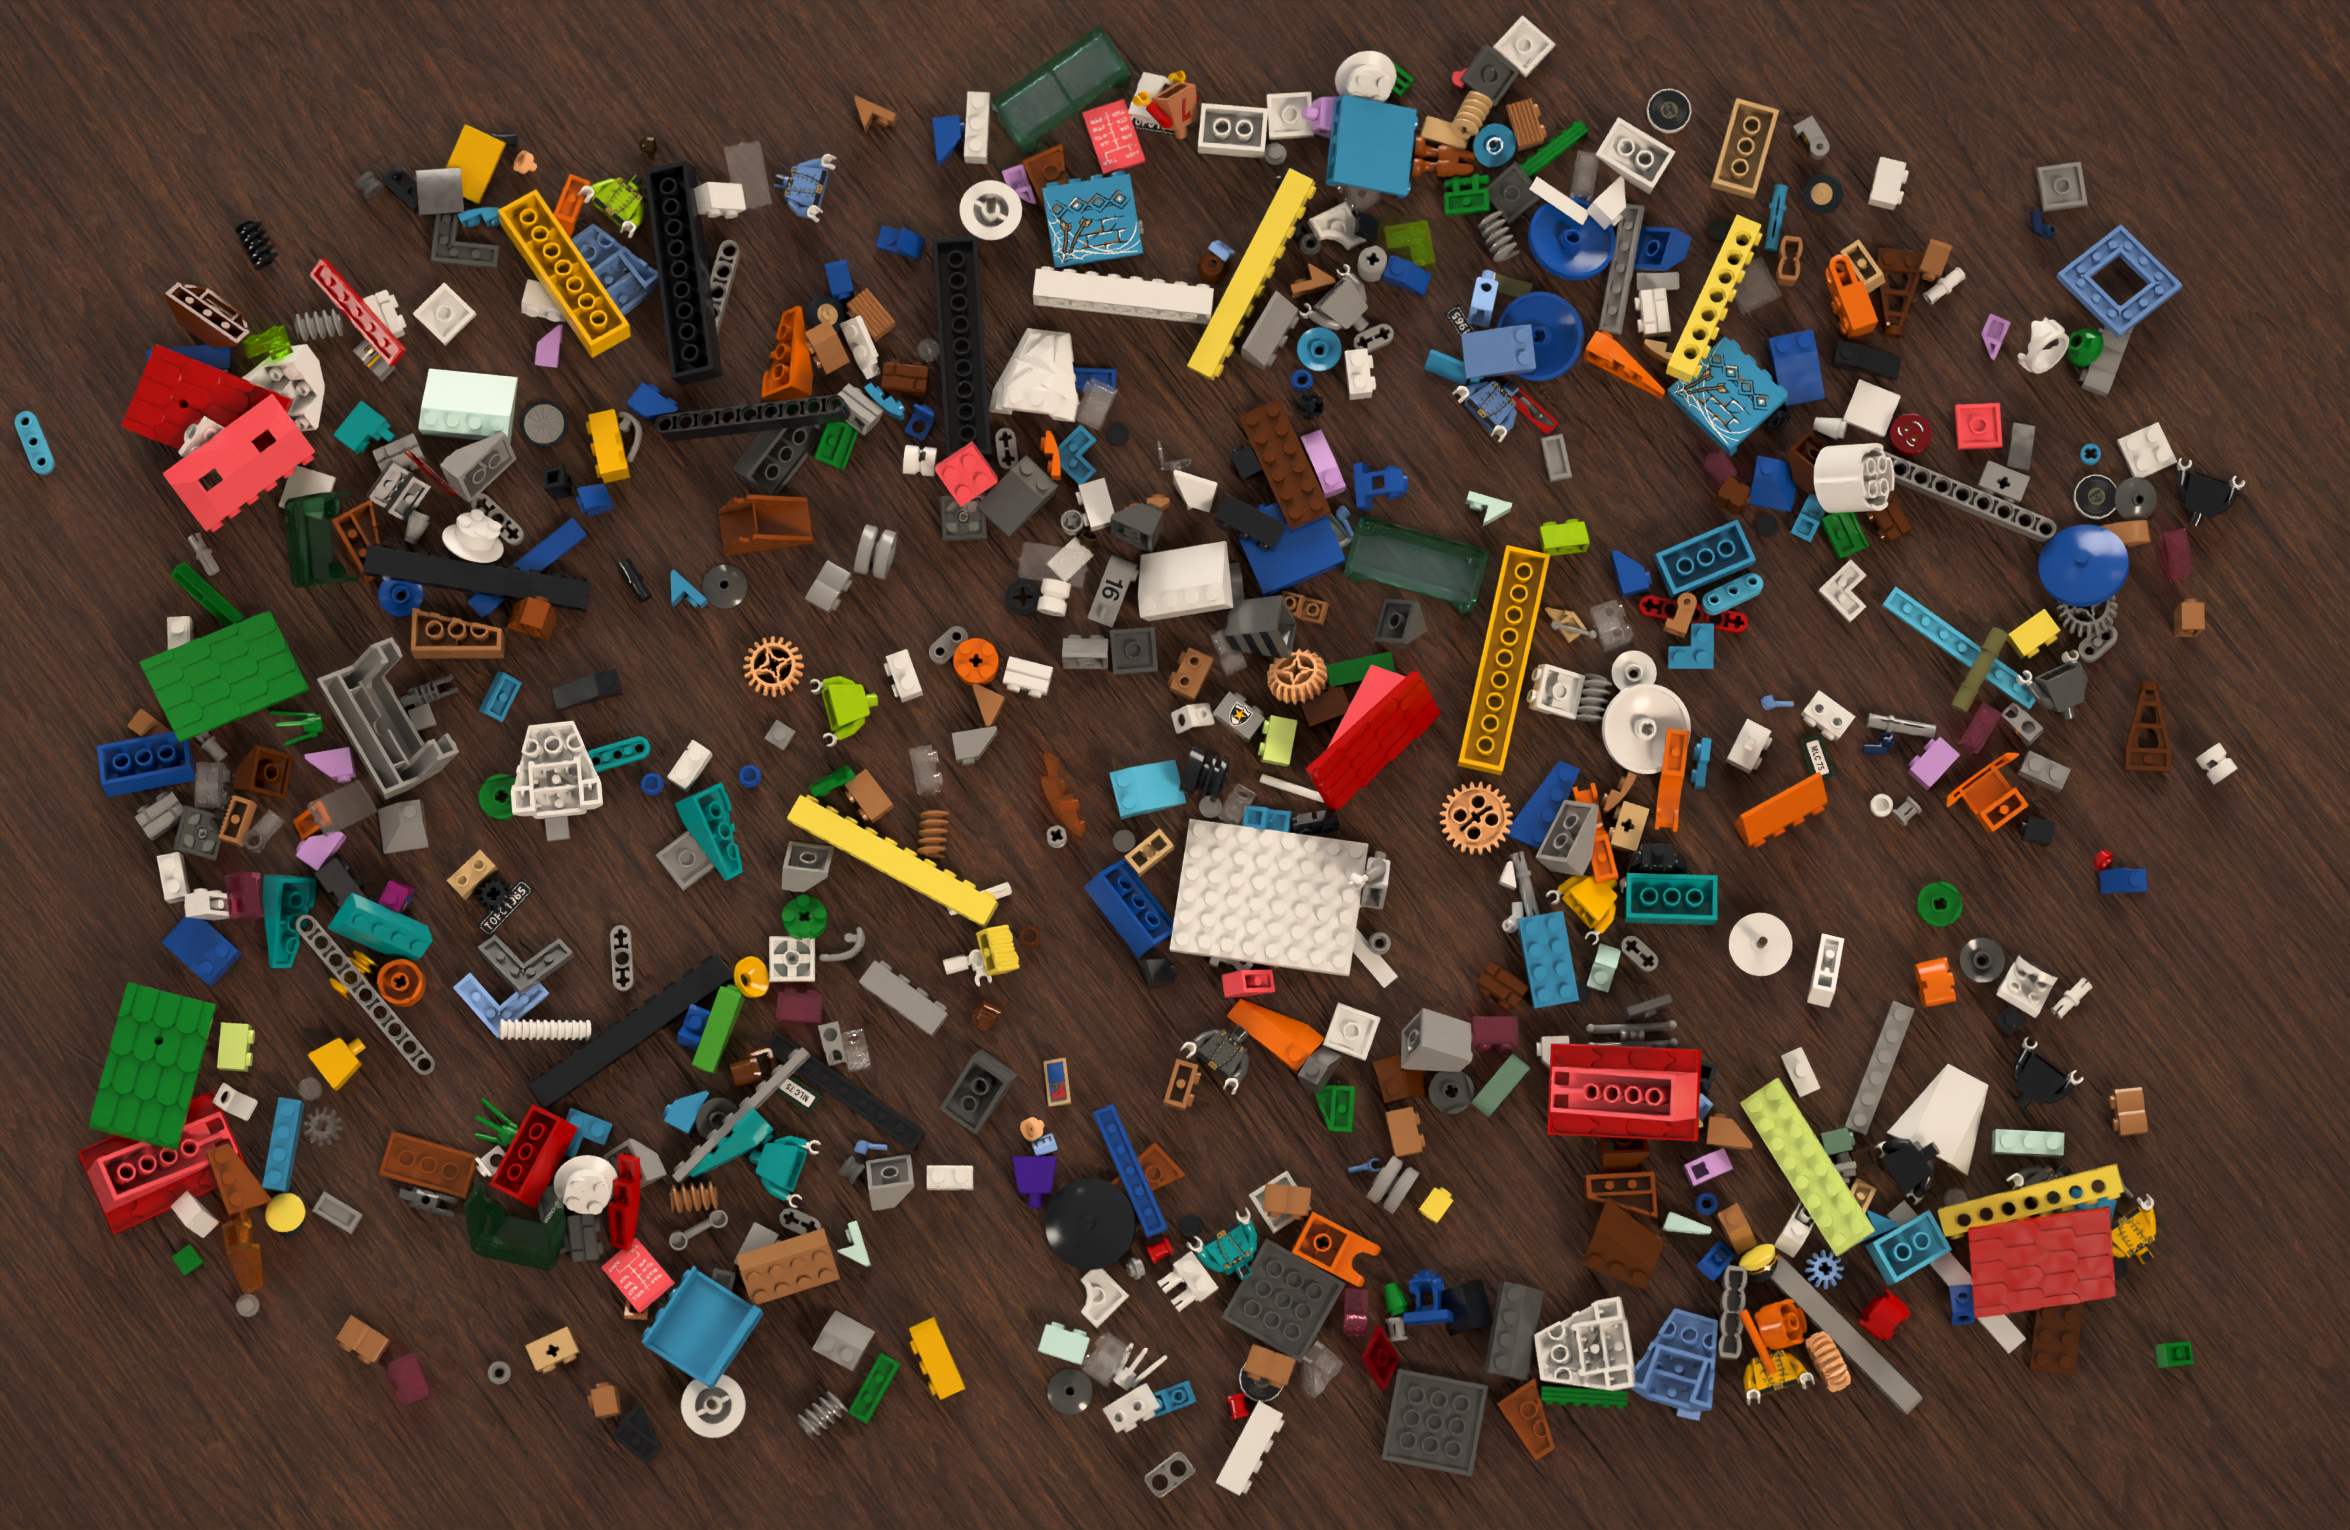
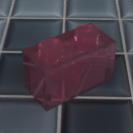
[1957,702,2002,756]
[225,871,264,922]
[776,988,825,1025]
[1471,1016,1518,1050]
[387,1352,433,1407]

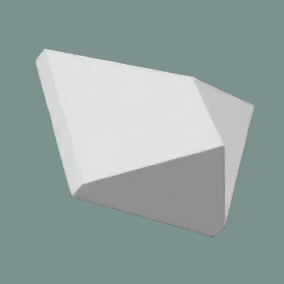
[1173,470,1218,512]

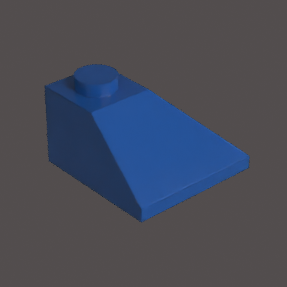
[1633,227,1691,271]
[1749,456,1797,513]

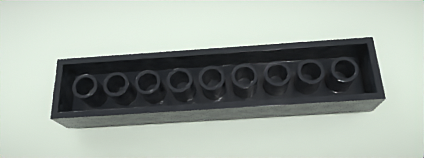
[645,160,723,386]
[932,236,992,460]

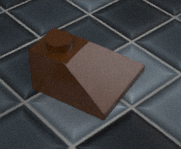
[1788,432,1825,495]
[233,745,294,799]
[1372,1054,1428,1106]
[1600,1137,1649,1174]

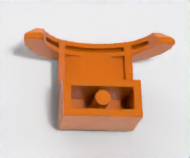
[1946,752,2029,833]

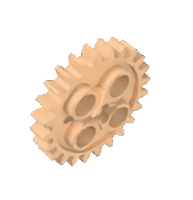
[1440,782,1513,855]

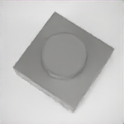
[764,719,796,751]

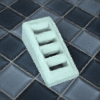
[1662,1212,1712,1235]

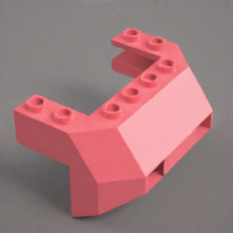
[162,394,316,532]

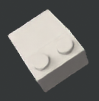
[1596,117,1675,195]

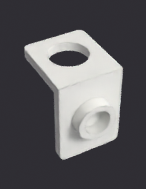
[1171,703,1215,734]
[213,1083,258,1121]
[475,1145,506,1178]

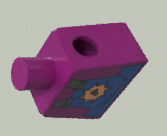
[377,880,417,915]

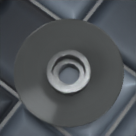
[2114,477,2157,521]
[702,564,747,609]
[1959,938,2005,983]
[696,1098,738,1139]
[1047,1369,1093,1415]

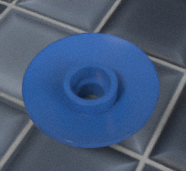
[378,579,423,617]

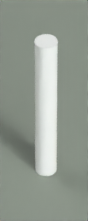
[1260,774,1324,803]

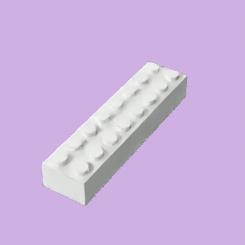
[1033,267,1214,324]

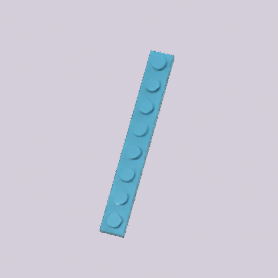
[1882,587,2036,710]

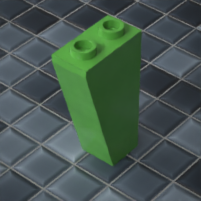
[692,984,745,1075]

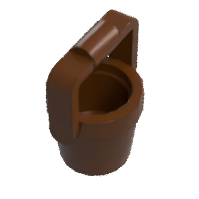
[728,1046,778,1088]

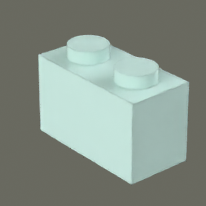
[1038,1322,1090,1365]

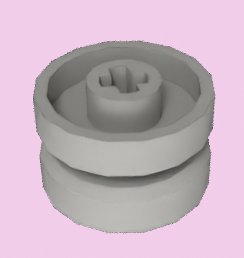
[854,524,897,580]
[1366,1155,1420,1215]

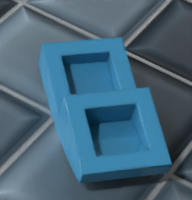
[1790,493,1826,542]
[1243,805,1293,833]

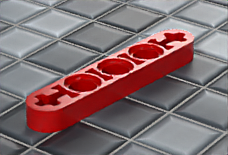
[1639,596,1748,634]

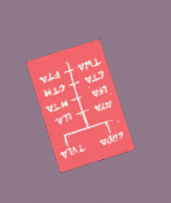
[1082,99,1145,176]
[601,1237,674,1313]

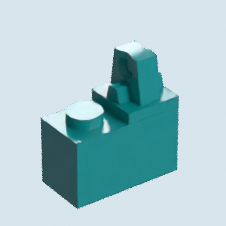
[333,400,396,455]

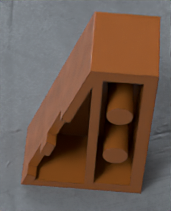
[332,499,380,584]
[506,596,557,641]
[1584,1171,1657,1219]

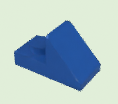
[876,225,925,260]
[2099,867,2147,894]
[677,1004,711,1051]
[1696,1240,1736,1281]

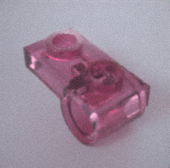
[1343,1288,1368,1336]

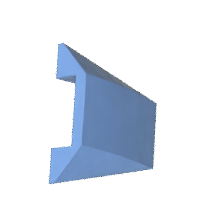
[571,224,659,316]
[1630,1308,1718,1412]

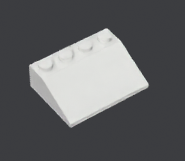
[1138,541,1233,621]

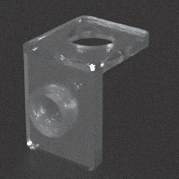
[1157,441,1191,472]
[1218,784,1256,825]
[841,1029,871,1072]

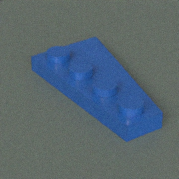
[1504,760,1580,850]

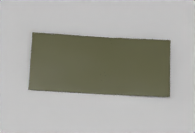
[1495,273,1533,298]

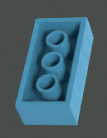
[1654,519,1756,599]
[1516,911,1579,1009]

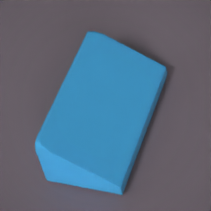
[1425,349,1468,385]
[478,671,522,722]

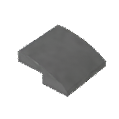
[416,168,464,215]
[366,460,431,522]

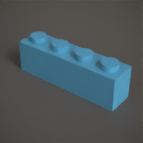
[262,1097,305,1193]

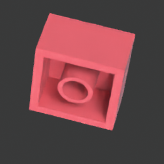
[935,441,998,507]

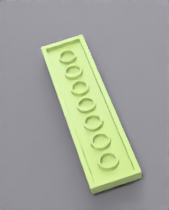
[1740,1078,1875,1256]

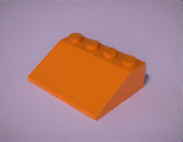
[1734,772,1828,849]

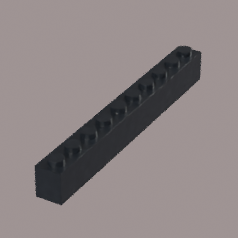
[363,543,591,612]
[530,955,734,1110]

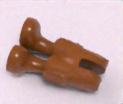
[1412,136,1475,177]

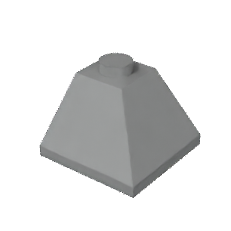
[378,799,429,854]
[781,841,834,892]
[603,1138,666,1188]
[866,1154,914,1211]

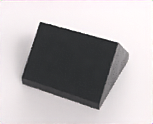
[1441,1280,1493,1336]

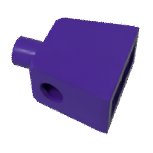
[1013,1156,1057,1208]

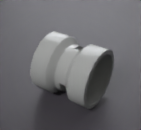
[1061,510,1083,536]

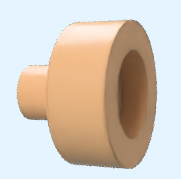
[513,150,537,174]
[1020,1117,1044,1142]

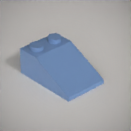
[1461,324,1536,379]

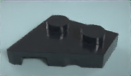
[611,1401,662,1465]

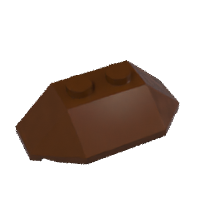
[164,282,250,348]

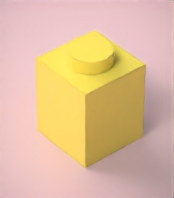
[1418,1187,1453,1224]

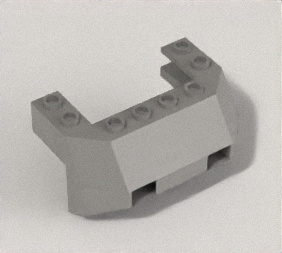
[317,637,459,800]

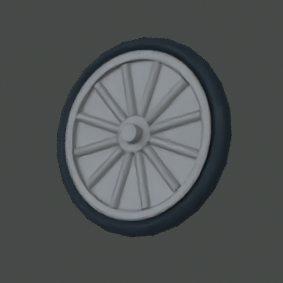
[521,401,568,448]

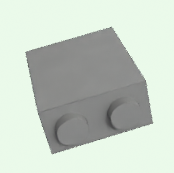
[1401,1008,1473,1072]

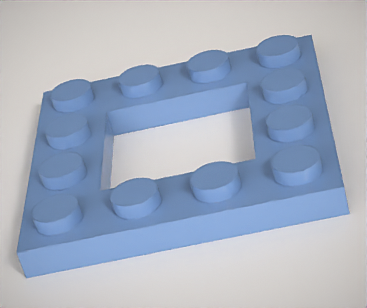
[2056,225,2183,338]

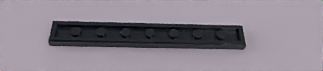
[765,1030,925,1152]

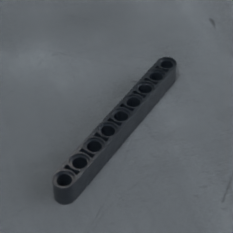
[655,395,851,442]

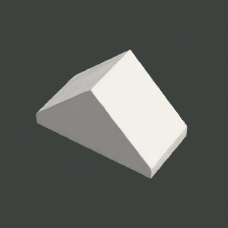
[171,1190,220,1238]

